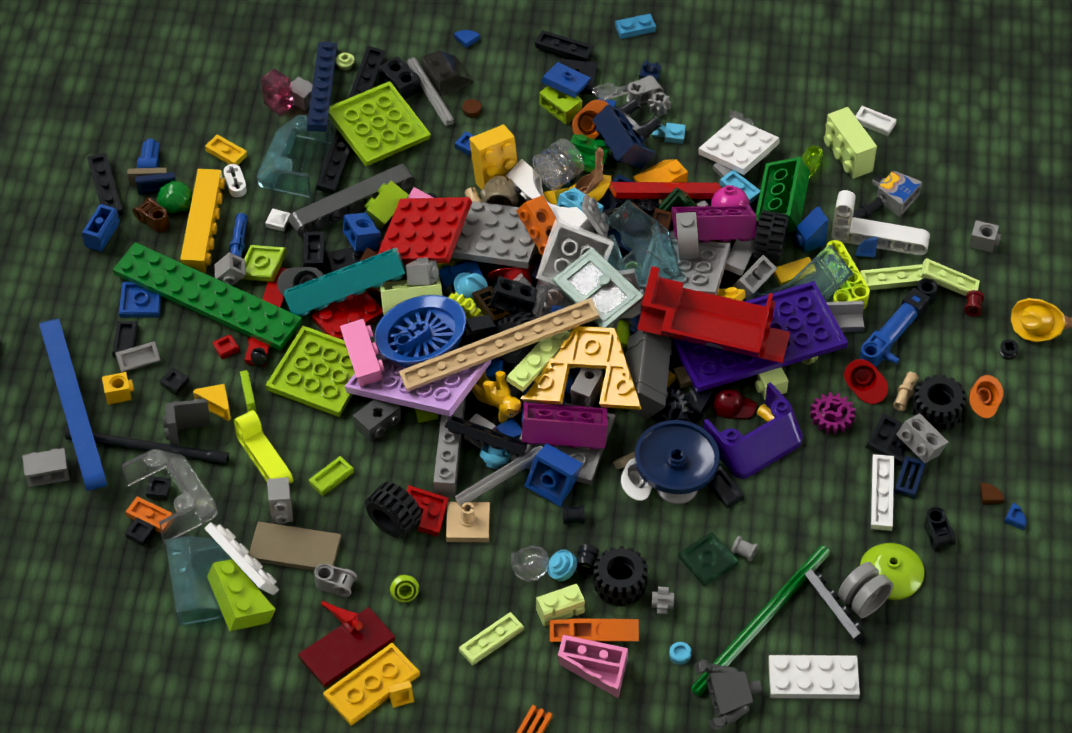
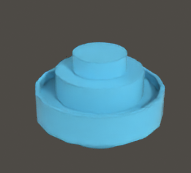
[480,446,511,469]
[547,550,577,582]

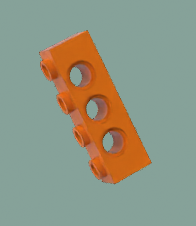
[516,195,557,256]

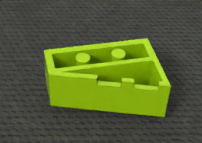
[207,559,276,631]

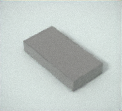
[115,341,161,373]

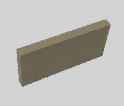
[248,521,341,571]

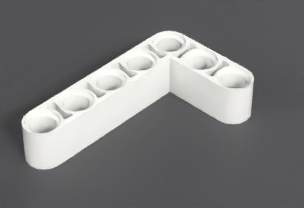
[831,190,930,255]

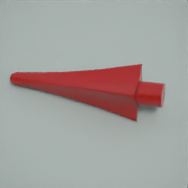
[321,601,363,633]

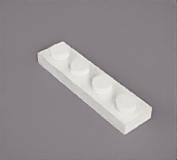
[871,454,894,531]

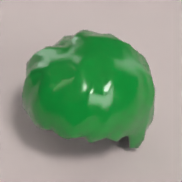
[157,181,193,214]

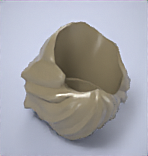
[480,175,519,207]

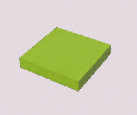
[242,245,288,282]

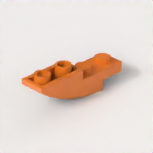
[550,619,639,642]

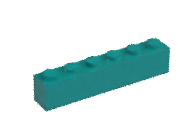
[284,247,406,317]

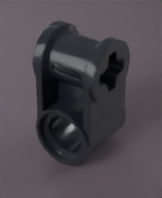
[924,507,956,550]

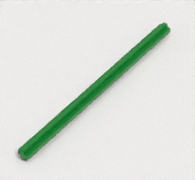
[691,545,830,696]

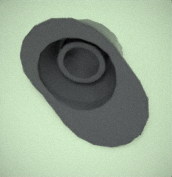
[277,267,323,296]

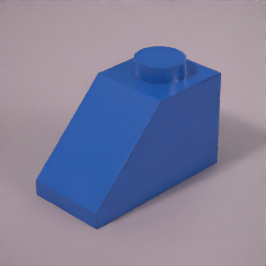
[794,207,829,253]

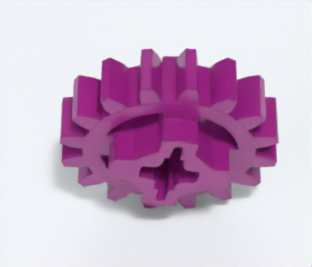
[810,392,855,435]

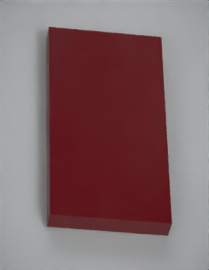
[298,607,395,688]

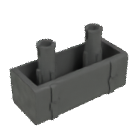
[623,330,672,419]

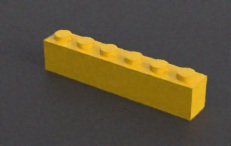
[180,169,225,273]

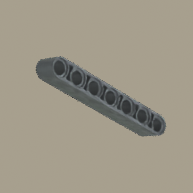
[288,164,416,236]

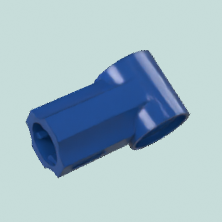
[137,139,160,168]

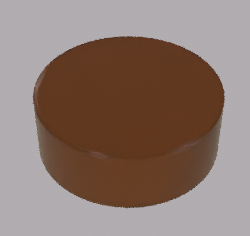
[462,99,481,118]

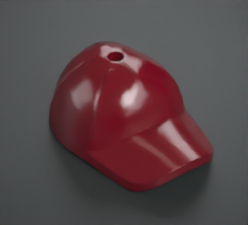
[712,389,757,419]

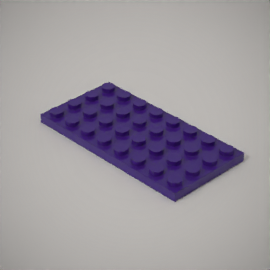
[669,281,848,392]

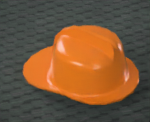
[572,100,609,139]
[969,375,1003,418]

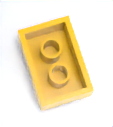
[469,124,518,190]

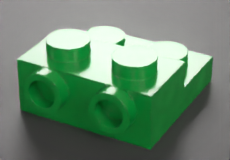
[563,134,610,173]

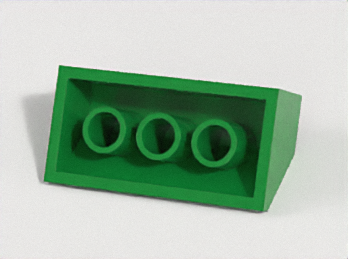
[756,157,810,232]

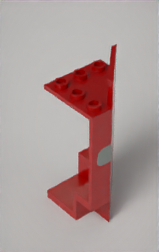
[637,266,790,363]

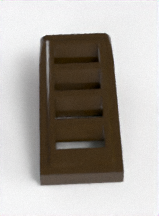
[472,286,511,325]

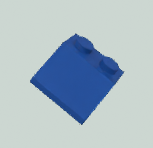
[524,444,583,506]

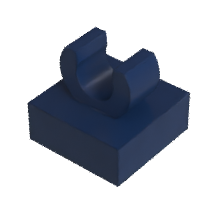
[639,60,662,82]

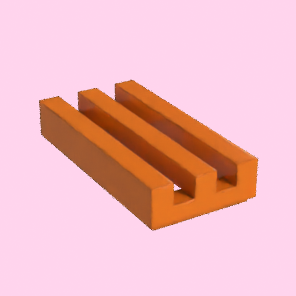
[517,705,552,733]

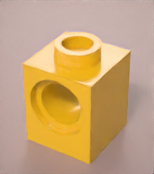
[102,372,134,405]

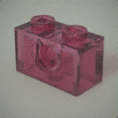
[261,68,293,115]

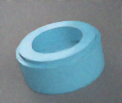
[669,642,691,665]

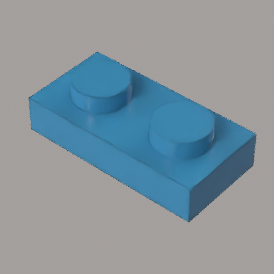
[615,14,656,39]

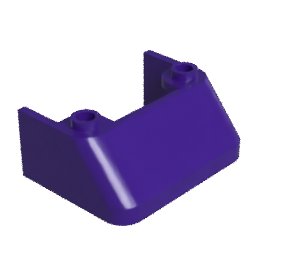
[703,382,803,479]

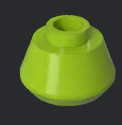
[390,574,419,603]

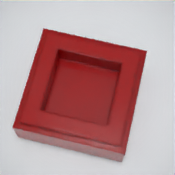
[212,334,240,360]

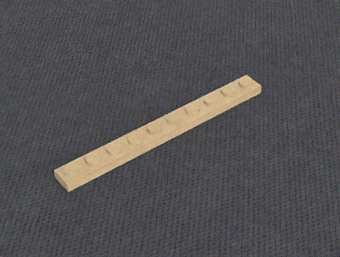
[399,298,599,392]

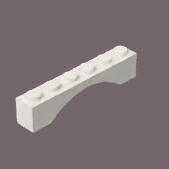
[506,159,595,232]

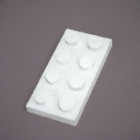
[204,522,279,596]
[768,655,860,699]

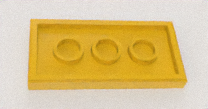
[323,643,420,726]

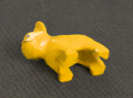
[471,370,521,423]

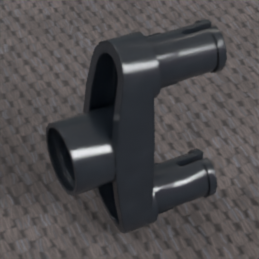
[617,98,662,140]

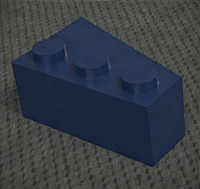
[593,104,656,169]

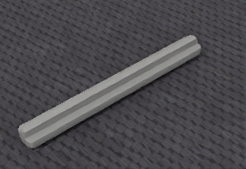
[407,57,454,126]
[455,445,543,506]

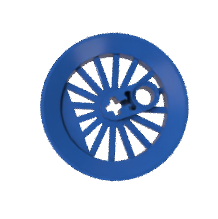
[374,295,466,368]

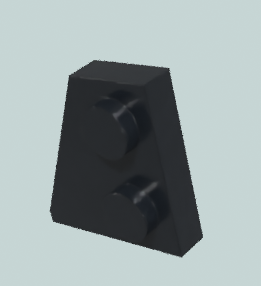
[865,413,904,466]

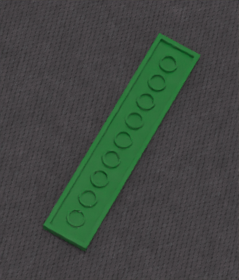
[113,242,302,351]

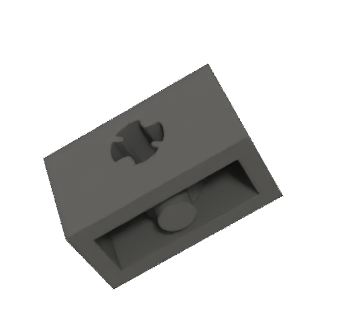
[353,399,401,442]

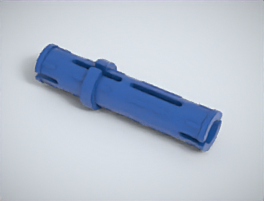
[229,213,248,257]

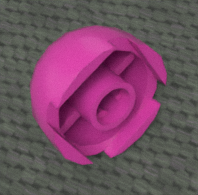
[711,185,750,206]

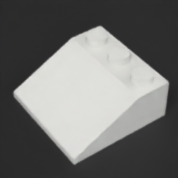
[536,219,614,299]

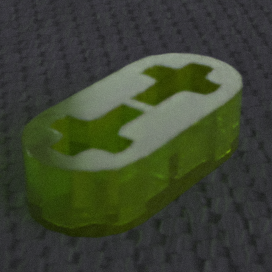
[802,145,823,177]

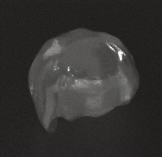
[510,546,549,582]

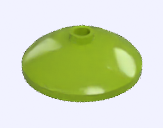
[860,543,924,600]

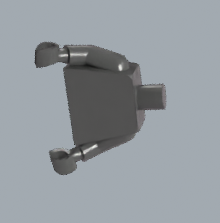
[695,660,762,731]

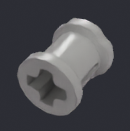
[731,536,758,562]

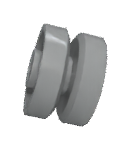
[838,562,893,618]

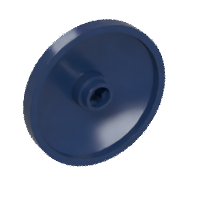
[635,420,719,494]

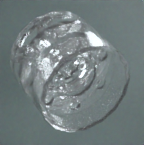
[533,138,584,190]

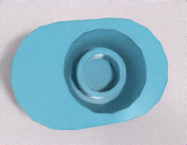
[454,272,489,313]

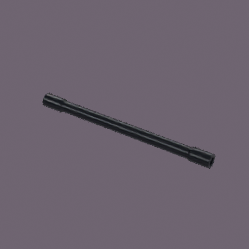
[65,427,229,465]

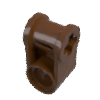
[133,197,169,233]

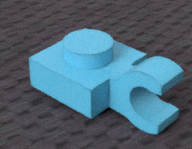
[652,123,686,144]

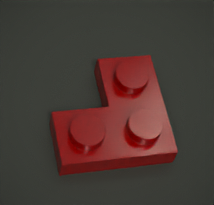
[407,485,449,537]

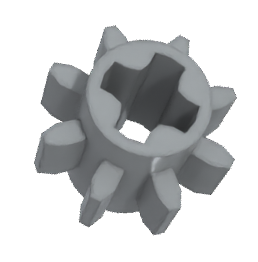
[648,92,671,116]
[651,587,674,614]

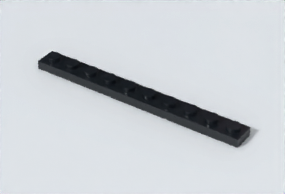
[316,46,385,194]

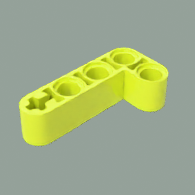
[825,240,870,309]
[234,410,294,484]

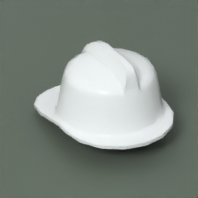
[621,458,652,501]

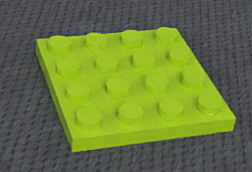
[329,81,431,166]
[265,326,355,417]

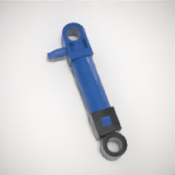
[859,278,937,367]

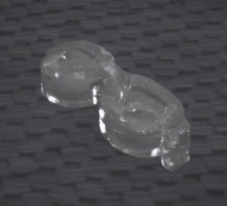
[729,110,753,126]

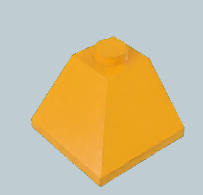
[633,159,688,182]

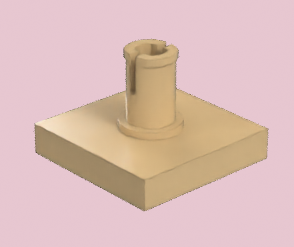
[446,502,490,542]

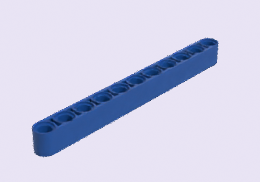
[39,318,107,492]

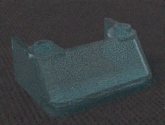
[257,115,334,198]
[606,200,681,284]

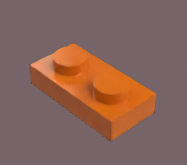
[125,496,174,533]

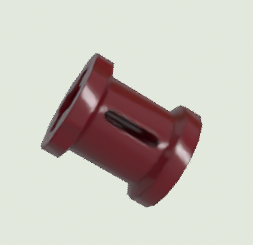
[964,290,985,317]

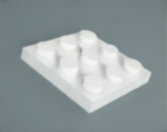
[698,118,780,175]

